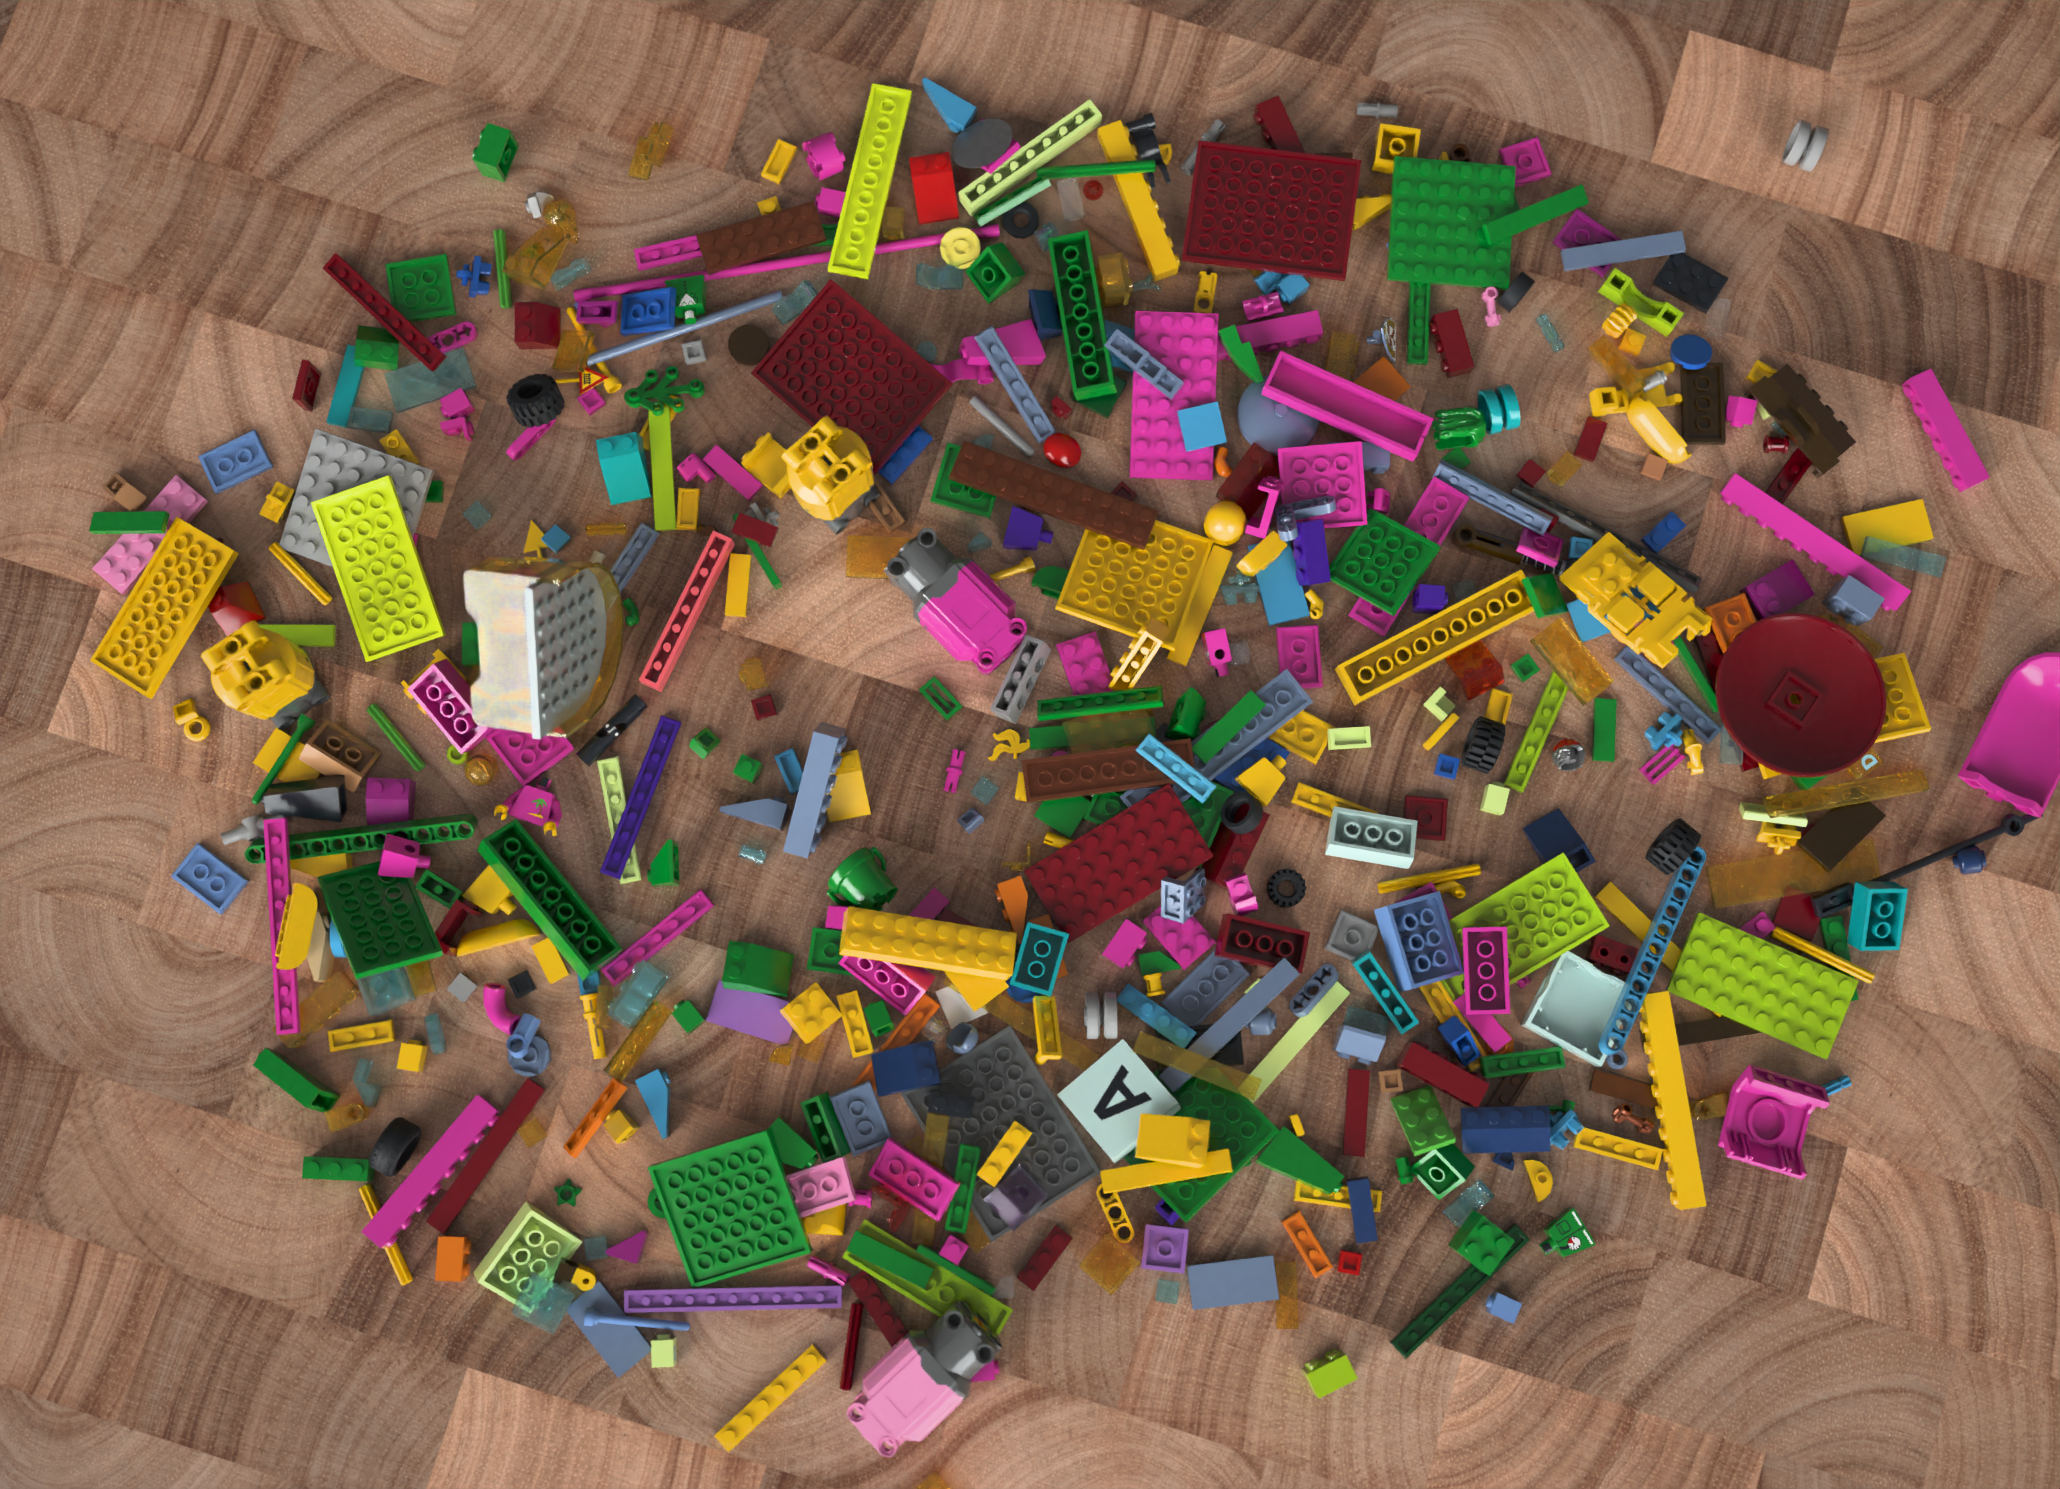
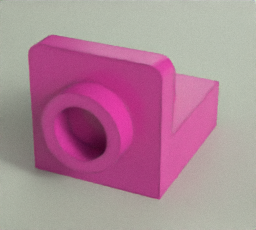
[440,416,475,441]

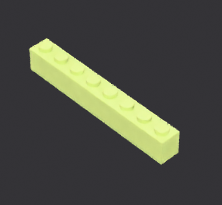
[959,99,1102,217]

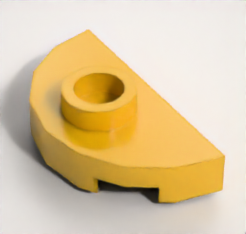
[1523,1159,1553,1202]

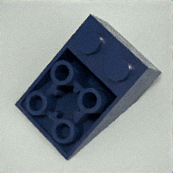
[1522,808,1596,872]

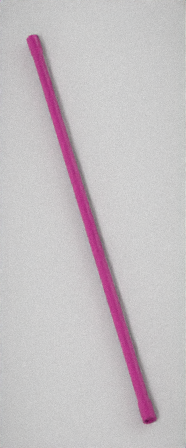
[573,224,1000,302]

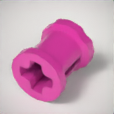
[849,1187,873,1208]

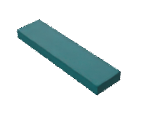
[326,345,365,429]

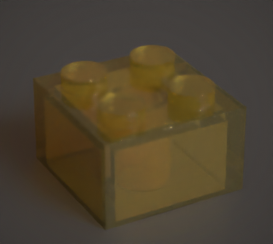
[1097,252,1133,309]
[1078,1231,1140,1296]

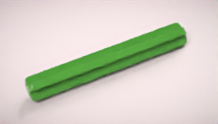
[493,229,512,309]
[367,703,426,772]

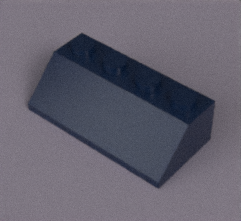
[1460,1106,1551,1154]

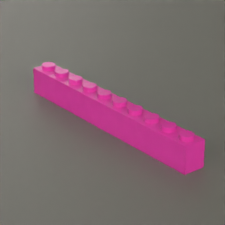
[1719,472,1911,612]

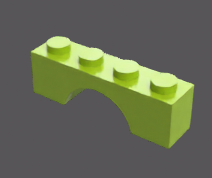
[1598,268,1684,337]

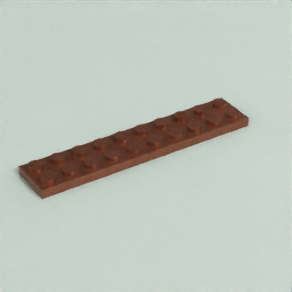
[949,441,1159,550]

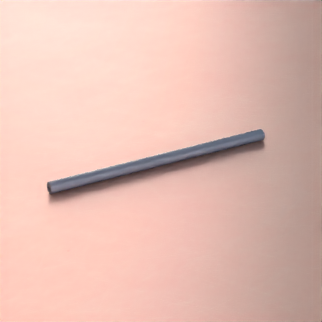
[585,290,783,366]

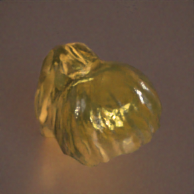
[543,199,579,244]

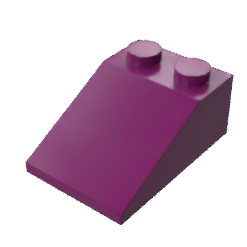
[1740,559,1815,621]
[366,778,416,839]

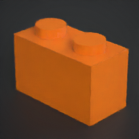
[435,1235,472,1282]

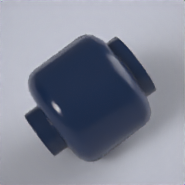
[1952,846,1986,875]

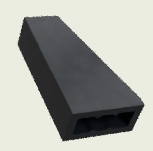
[262,775,347,822]

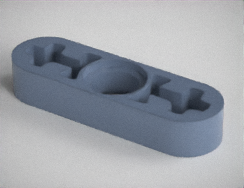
[1289,964,1339,1017]

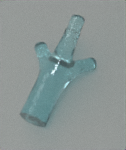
[1128,273,1161,293]

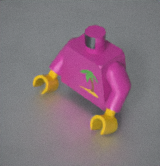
[494,777,562,836]

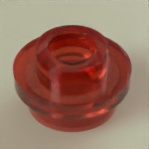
[1083,180,1103,200]

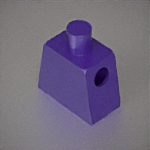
[1003,506,1054,551]

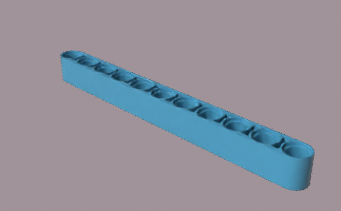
[1598,846,1706,1055]

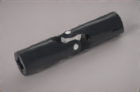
[576,694,649,767]

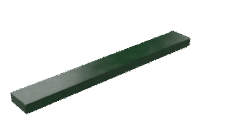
[1390,1223,1530,1359]

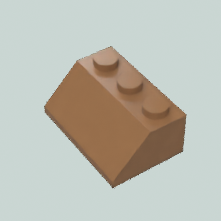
[299,719,381,793]

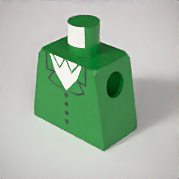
[665,274,707,325]

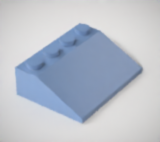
[1374,891,1464,992]

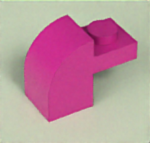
[1225,872,1258,916]

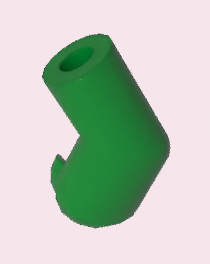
[622,598,640,627]

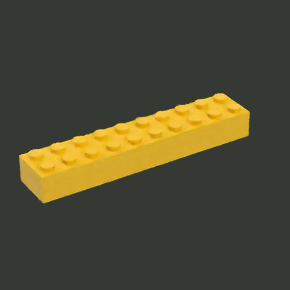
[1335,569,1534,706]

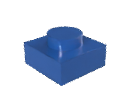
[1433,753,1460,780]

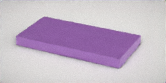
[706,980,793,1046]

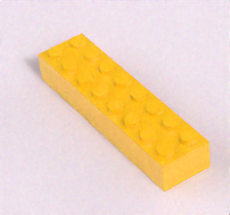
[839,906,1017,980]

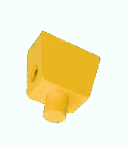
[1234,755,1287,807]
[462,865,517,916]

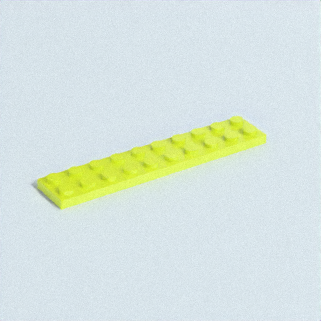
[827,83,912,279]

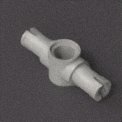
[220,815,286,845]

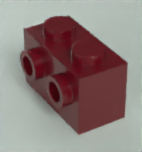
[1585,935,1638,976]

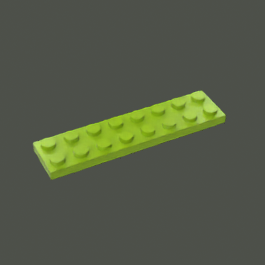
[842,1219,1013,1335]

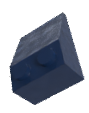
[871,1040,942,1097]

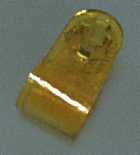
[1689,1091,1729,1120]
[324,1102,370,1133]

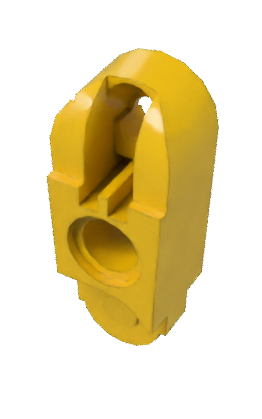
[1236,530,1288,577]

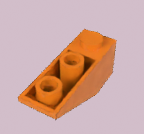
[994,876,1028,945]

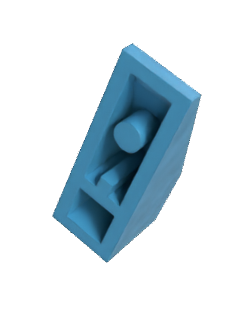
[922,77,977,133]
[635,1069,671,1139]

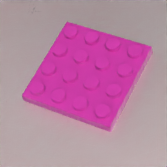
[1278,441,1367,528]

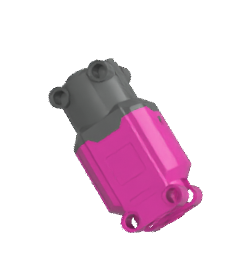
[884,528,1027,675]

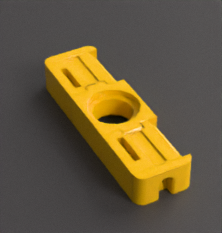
[1193,271,1217,313]

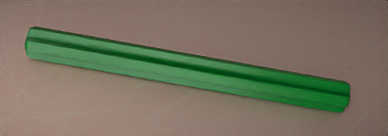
[1037,159,1156,179]

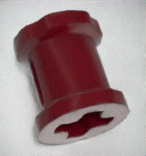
[1763,434,1789,454]

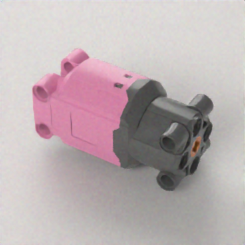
[847,1300,1002,1457]

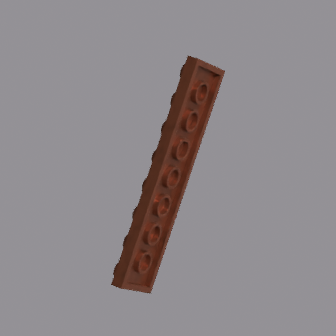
[1022,738,1195,803]

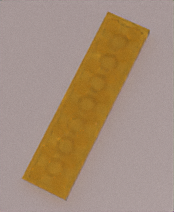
[1705,838,1881,909]

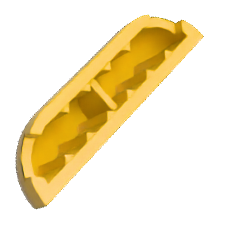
[1627,393,1691,464]
[275,883,317,970]
[457,919,541,957]

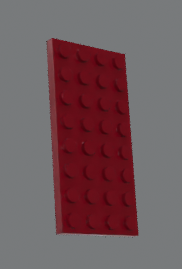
[1024,783,1214,943]

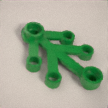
[624,366,705,416]

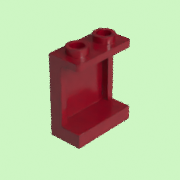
[435,899,484,957]

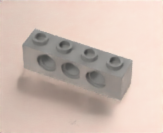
[990,635,1051,724]

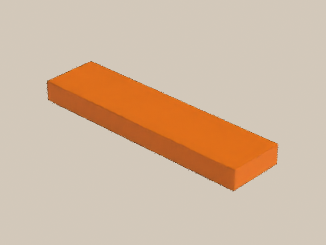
[563,1077,627,1159]

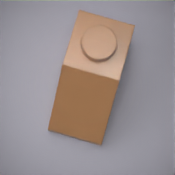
[103,472,147,512]

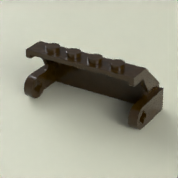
[1744,364,1856,479]

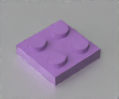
[1141,1224,1189,1273]

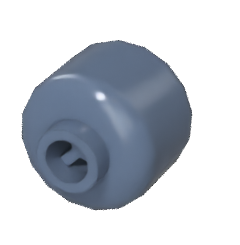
[1245,1007,1277,1035]

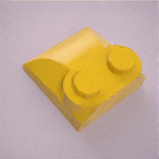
[802,1203,847,1236]

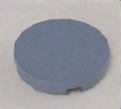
[508,1034,551,1076]

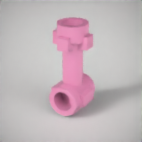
[1481,287,1501,327]

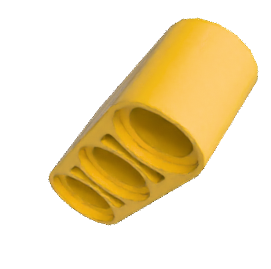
[1096,1183,1134,1243]

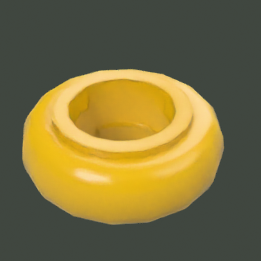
[184,716,211,741]

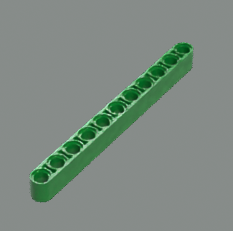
[245,814,478,864]

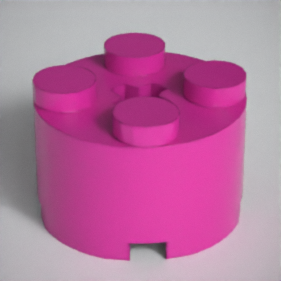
[803,132,845,181]

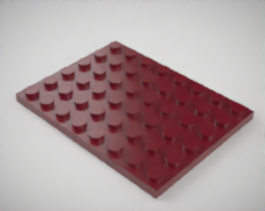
[1182,140,1362,281]
[751,279,953,476]

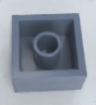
[1822,575,1885,627]

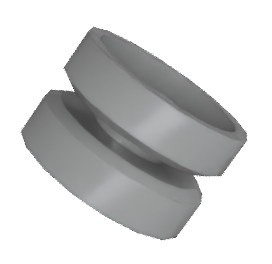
[1782,120,1828,172]
[1084,992,1117,1039]

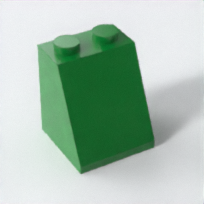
[769,1116,820,1169]

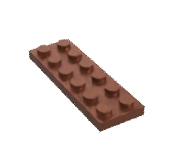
[696,201,826,275]

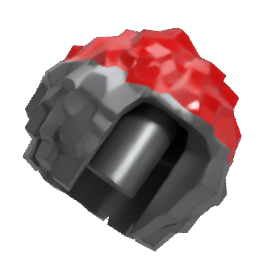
[1552,738,1586,771]

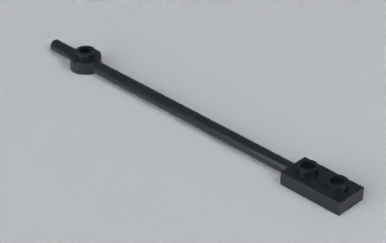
[1810,814,2043,918]

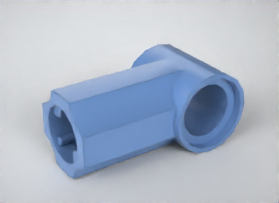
[506,1013,541,1058]

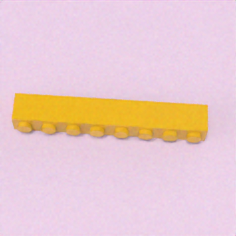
[1097,120,1180,282]

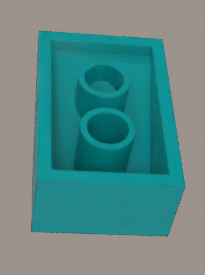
[596,432,652,505]

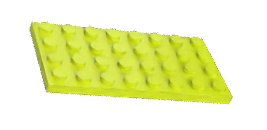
[311,475,446,662]

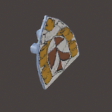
[1367,318,1396,362]

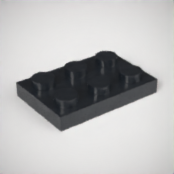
[1652,253,1729,314]

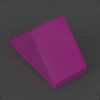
[605,1229,649,1264]

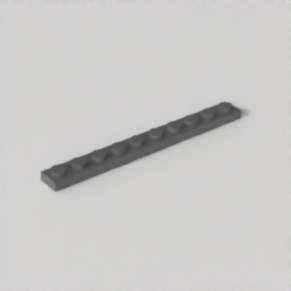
[1510,479,1701,594]

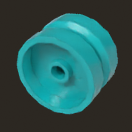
[1477,384,1521,435]

